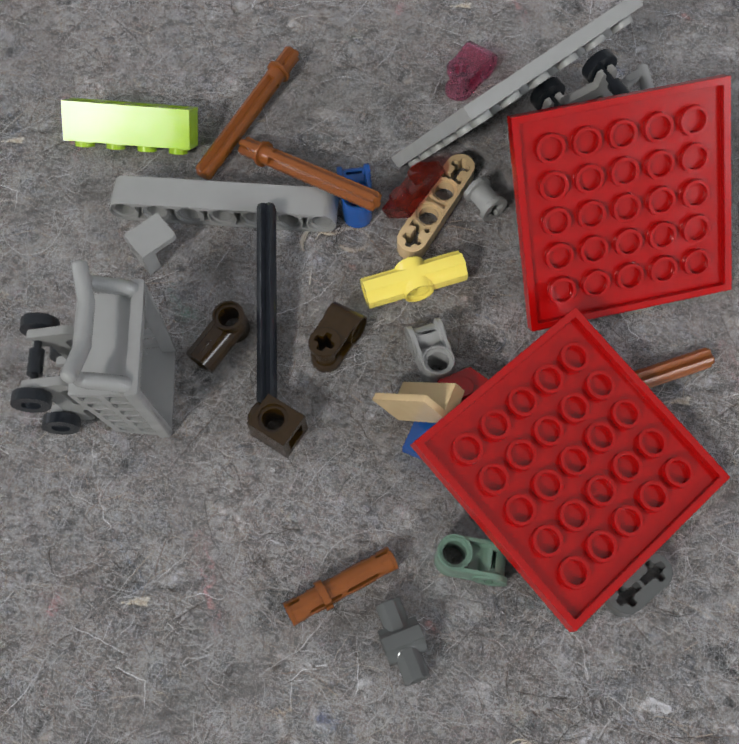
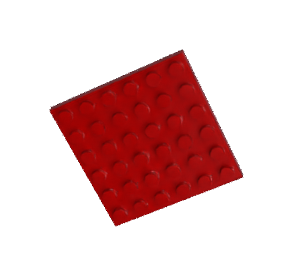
[507,74,732,332]
[410,307,730,632]

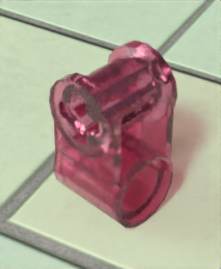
[445,41,498,101]

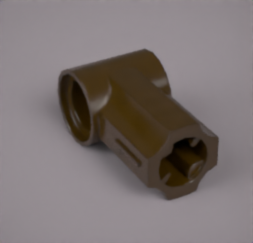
[186,301,250,373]

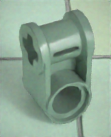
[434,534,508,587]

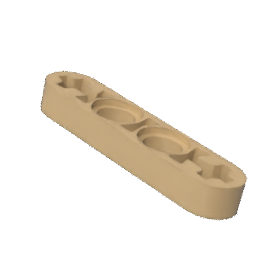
[397,154,475,259]

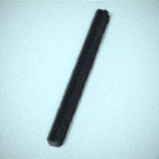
[256,202,277,403]

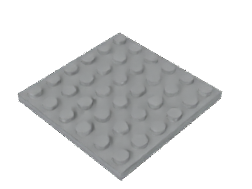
[391,0,643,168]

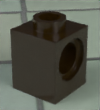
[247,394,308,458]

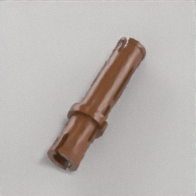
[282,546,399,626]

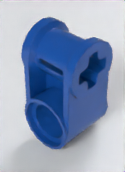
[336,163,373,228]

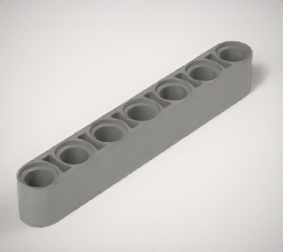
[109,175,339,232]

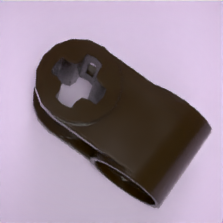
[308,302,367,373]

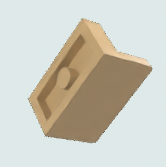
[372,382,465,423]

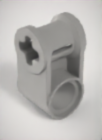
[405,318,455,383]

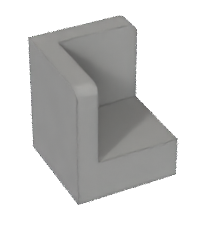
[123,213,177,275]

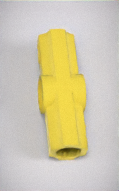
[360,250,468,309]

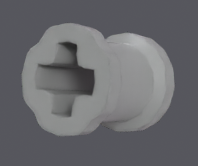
[464,177,507,221]

